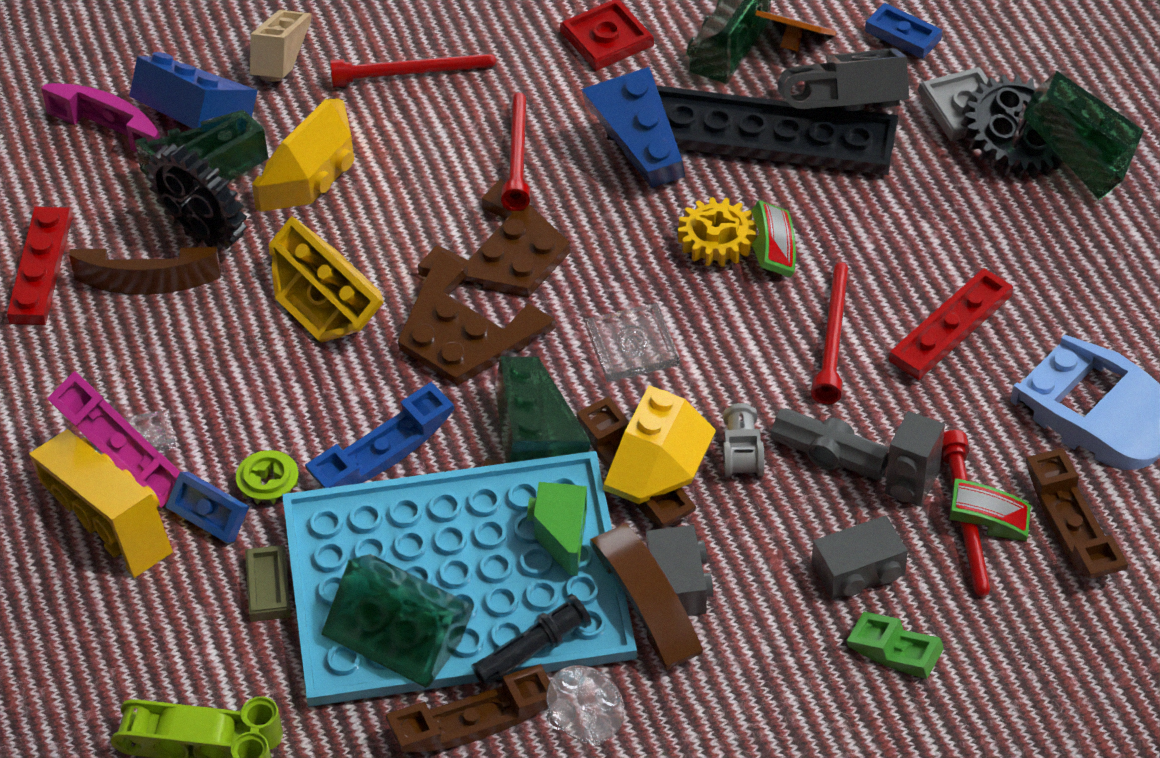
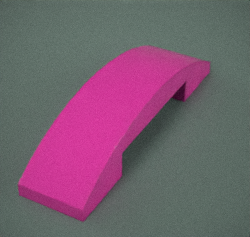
[41,83,161,158]
[47,371,180,508]

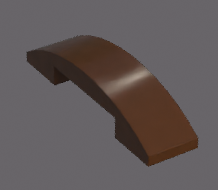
[69,247,221,295]
[576,396,696,528]
[1026,448,1128,579]
[590,523,703,670]
[386,664,558,752]

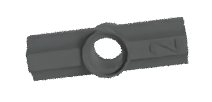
[771,408,889,480]

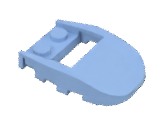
[1010,335,1160,470]

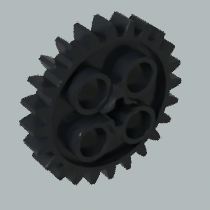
[961,75,1077,179]
[146,144,247,250]

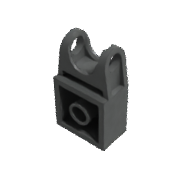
[777,48,909,111]

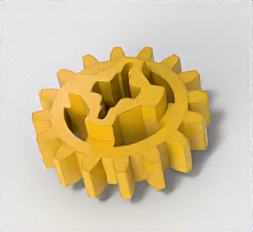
[678,197,757,267]

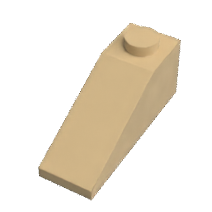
[250,10,312,82]

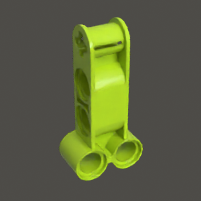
[111,696,283,758]

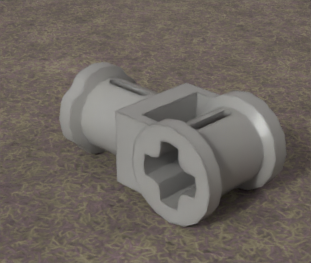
[723,403,764,478]

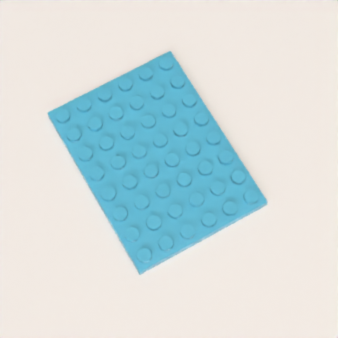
[282,451,637,707]

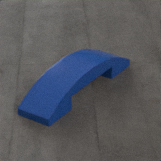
[305,381,455,488]

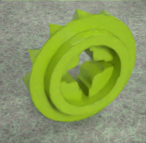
[236,450,299,504]

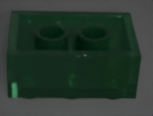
[686,0,771,84]
[321,554,474,688]

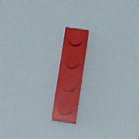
[7,206,72,325]
[889,268,1013,381]

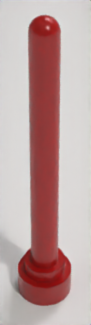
[330,54,496,88]
[501,92,530,211]
[811,262,848,404]
[941,430,990,597]

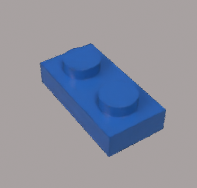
[865,3,942,59]
[166,471,249,543]

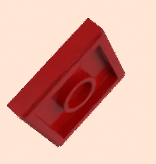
[560,0,654,71]

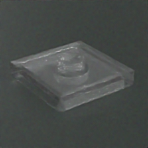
[585,303,680,382]

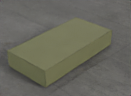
[245,545,291,622]

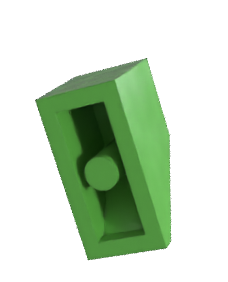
[527,482,587,576]

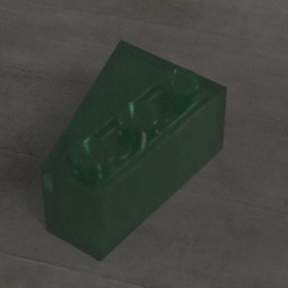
[1023,70,1144,201]
[135,110,269,181]
[495,356,591,463]

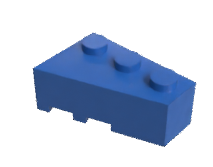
[129,52,258,131]
[581,67,685,188]

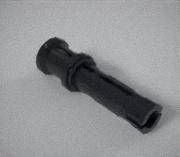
[471,594,592,688]

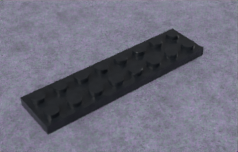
[607,85,898,175]

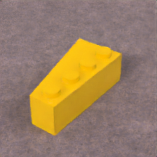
[29,429,173,578]

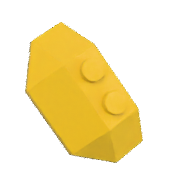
[252,98,354,212]
[268,216,384,343]
[602,385,716,504]

